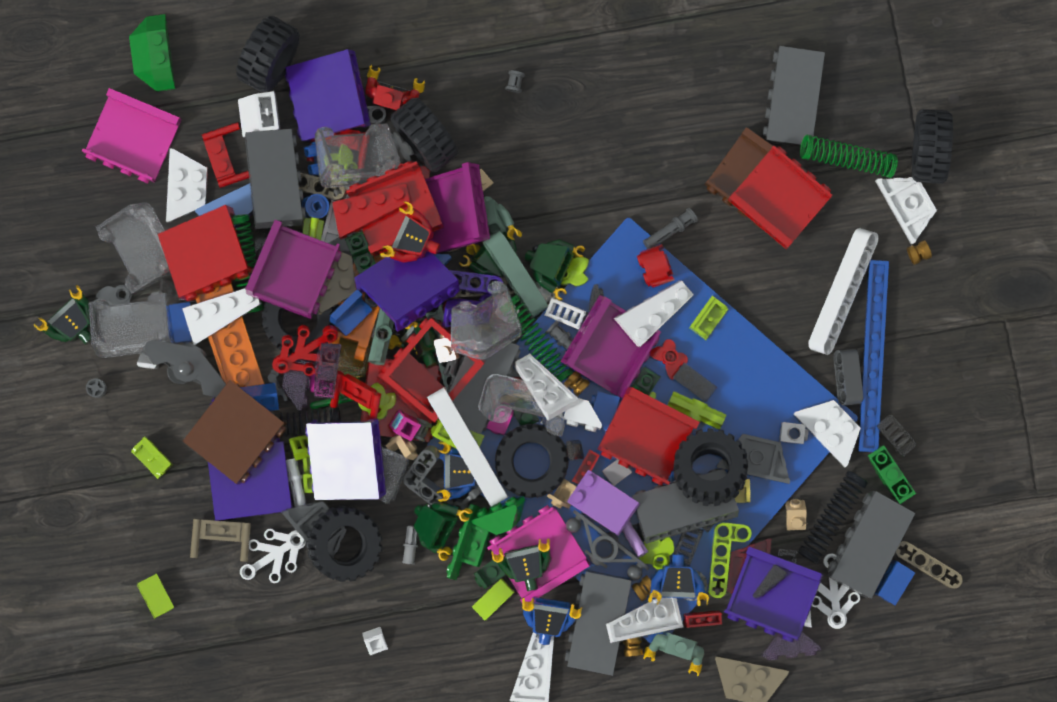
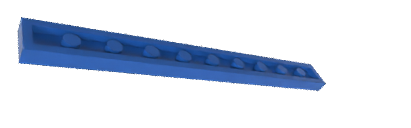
[858,260,889,452]

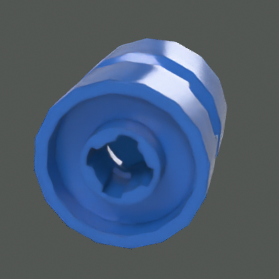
[301,194,329,219]

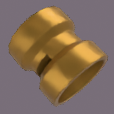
[907,240,932,265]
[564,371,590,397]
[631,575,651,601]
[623,637,643,657]

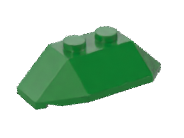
[129,14,175,92]

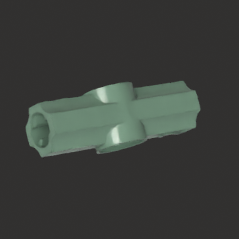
[368,308,394,365]

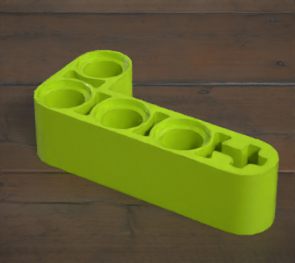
[708,523,752,598]

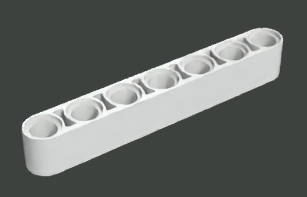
[809,228,878,355]
[427,387,508,507]

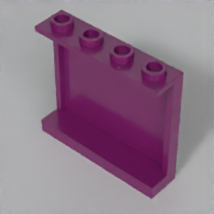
[425,162,490,254]
[245,220,342,319]
[560,295,661,398]

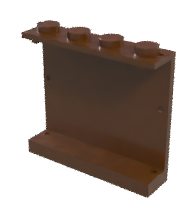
[705,127,807,229]
[183,380,287,484]

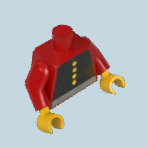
[365,65,425,110]
[380,201,440,263]

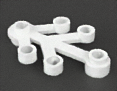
[240,529,306,583]
[812,554,860,629]

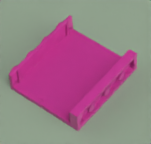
[82,88,181,184]
[487,505,591,603]

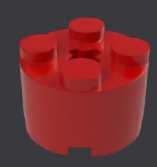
[637,244,675,288]

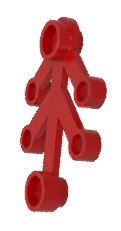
[272,325,338,376]

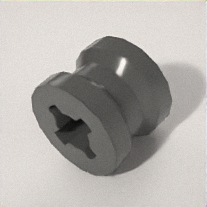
[86,378,107,398]

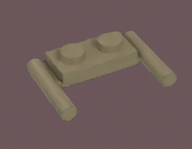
[190,519,251,562]

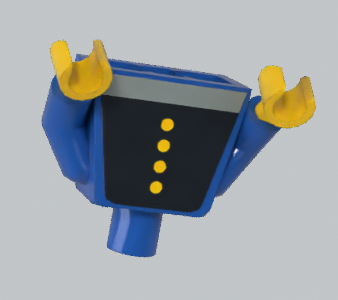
[437,441,476,502]
[648,554,709,606]
[522,597,582,645]

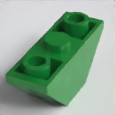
[868,445,916,504]
[471,496,525,535]

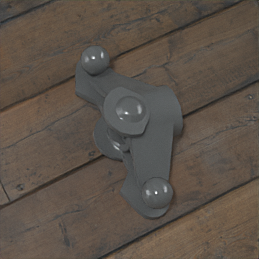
[143,340,226,397]
[566,510,649,580]

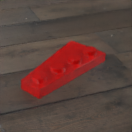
[332,184,411,240]

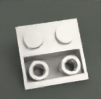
[238,91,280,137]
[563,398,602,432]

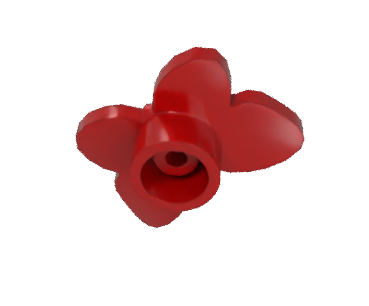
[649,339,688,380]

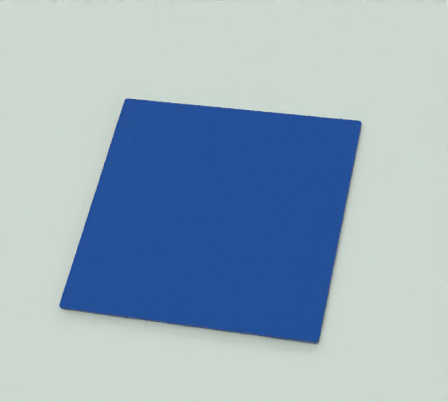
[427,218,858,643]

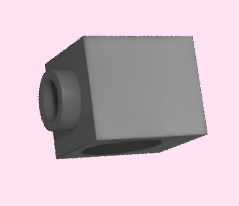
[779,422,808,445]
[602,460,632,486]

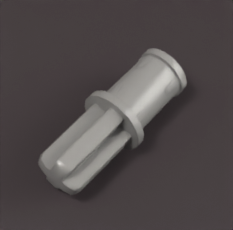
[402,526,418,564]

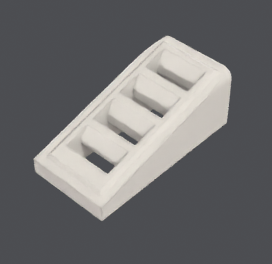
[545,298,589,330]

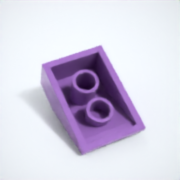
[567,470,640,536]

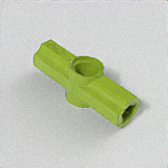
[667,391,726,430]

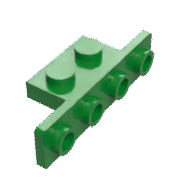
[447,504,491,580]

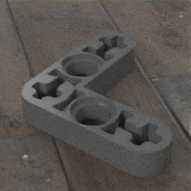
[403,445,453,505]

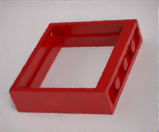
[381,317,486,423]

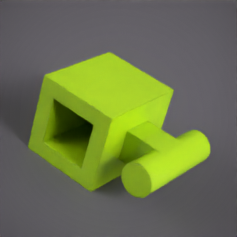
[302,218,324,240]

